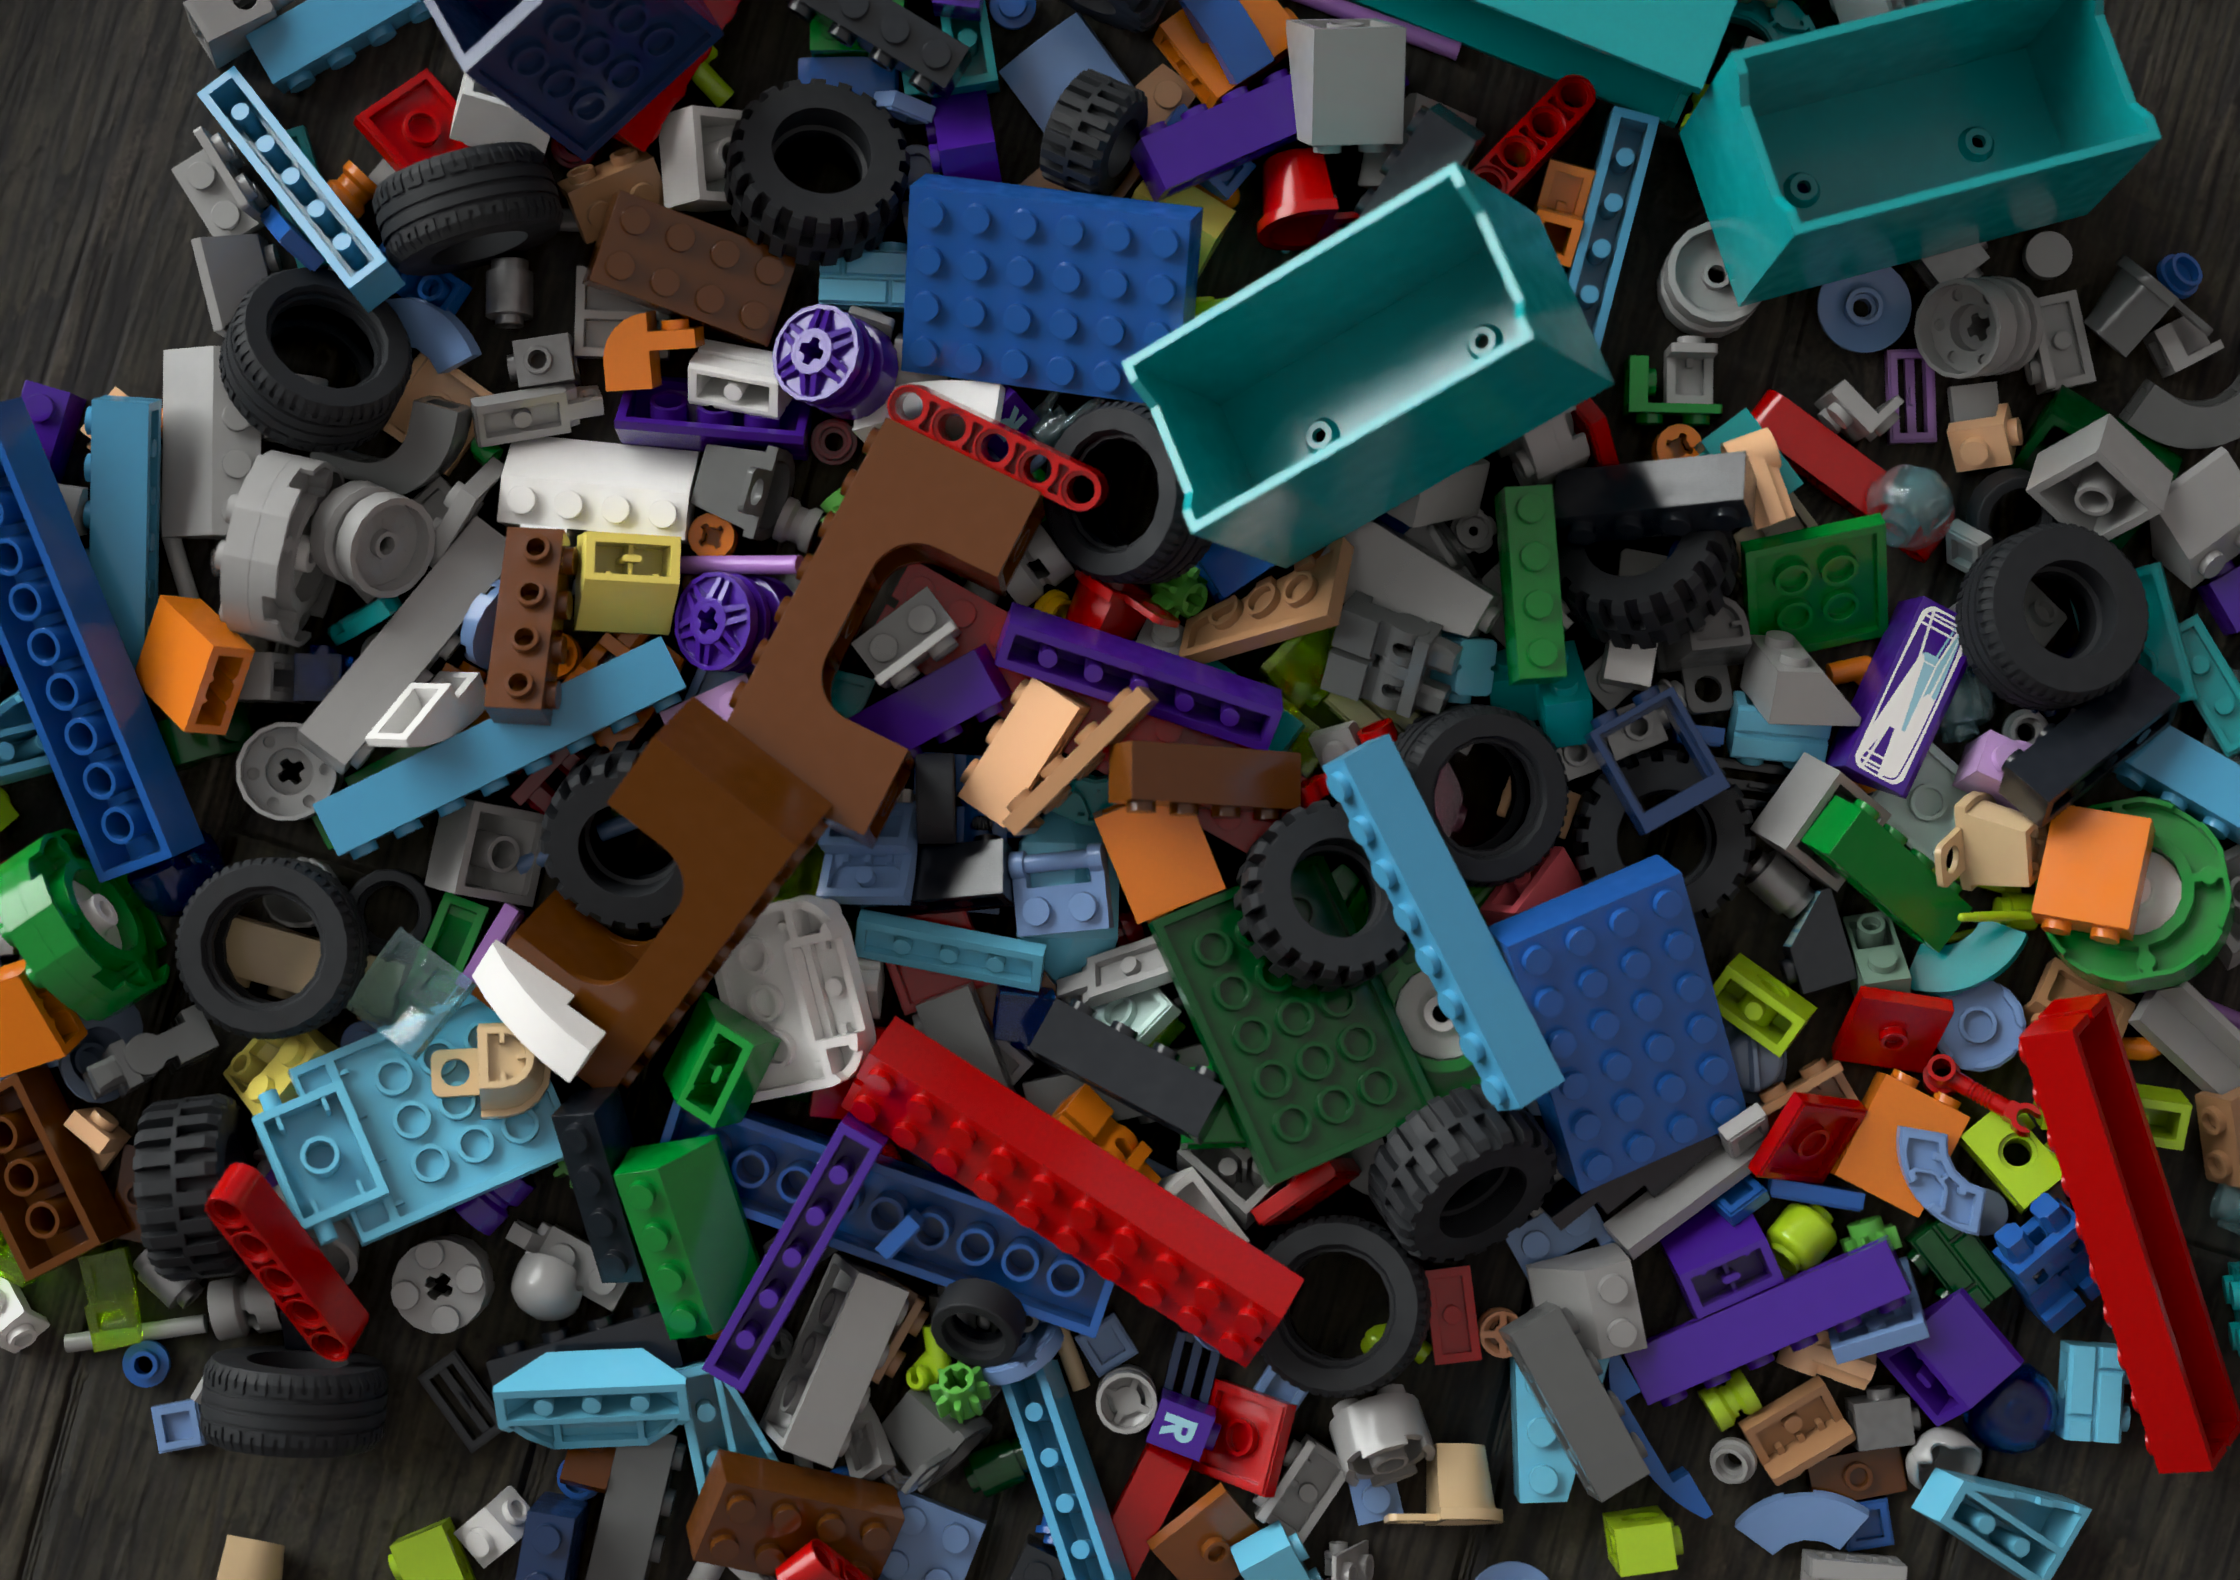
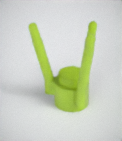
[1931,866,2038,943]

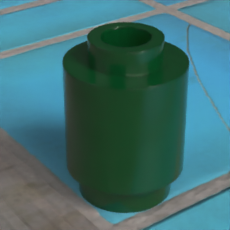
[963,1436,1030,1498]

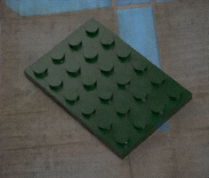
[1148,856,1434,1189]

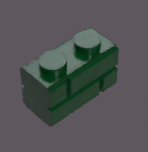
[1904,1216,2014,1310]

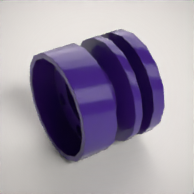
[772,304,899,420]
[675,572,793,674]

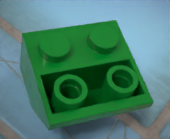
[663,992,781,1129]

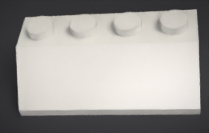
[497,437,700,545]

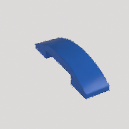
[1604,1355,1713,1519]

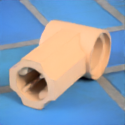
[1720,427,1796,531]
[1775,1330,1877,1390]

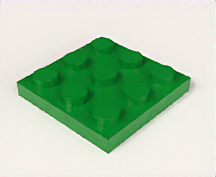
[1740,513,1888,652]

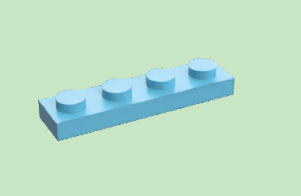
[855,909,1047,992]

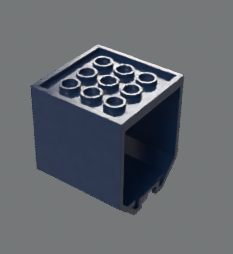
[423,0,724,161]

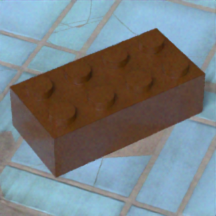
[582,190,796,348]
[0,1063,130,1282]
[686,1449,905,1580]

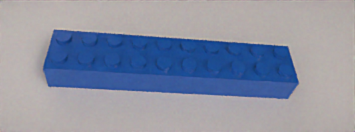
[0,397,205,883]
[660,1100,1115,1339]

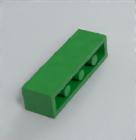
[1494,484,1567,686]
[1801,795,1973,953]

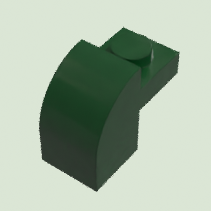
[156,702,253,772]

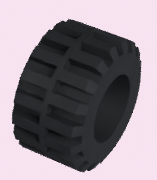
[1040,69,1148,196]

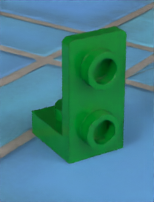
[1623,355,1723,427]

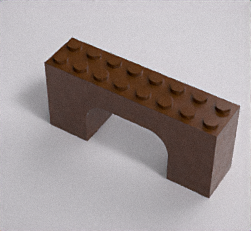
[727,417,1045,849]
[471,696,833,1089]

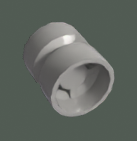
[1007,523,1075,607]
[207,1273,282,1341]
[1096,1364,1157,1434]

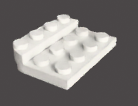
[714,895,876,1103]

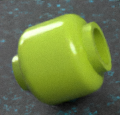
[1766,1203,1837,1274]

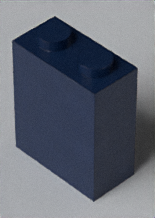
[515,1491,592,1580]

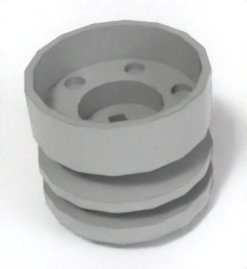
[1914,276,2044,379]
[236,722,344,821]

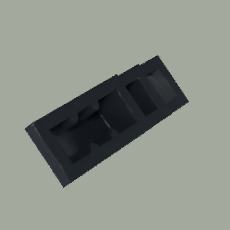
[1540,1133,1722,1231]

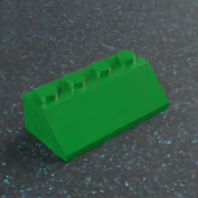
[613,1134,761,1340]

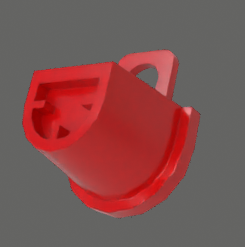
[1256,148,1360,251]
[1065,569,1181,641]

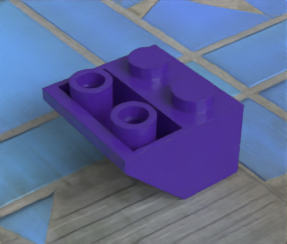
[1658,1204,1785,1320]
[1876,1287,2024,1427]

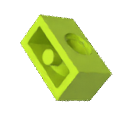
[1713,953,1817,1058]
[1958,1111,2062,1215]
[1602,1505,1683,1577]

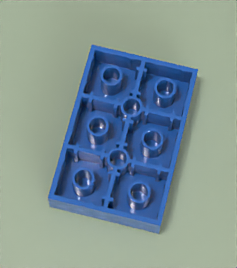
[901,173,1203,403]
[1488,854,1747,1194]

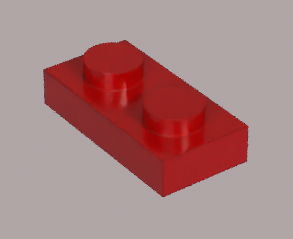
[1424,1265,1482,1365]

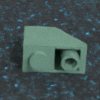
[1842,911,1912,998]

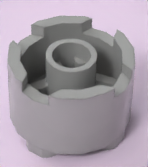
[391,1234,495,1334]
[1329,1384,1436,1487]

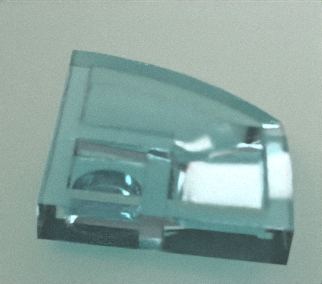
[346,927,477,1060]

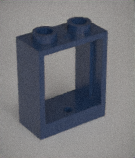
[1583,684,1730,836]

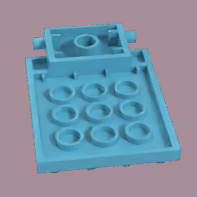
[251,993,564,1247]

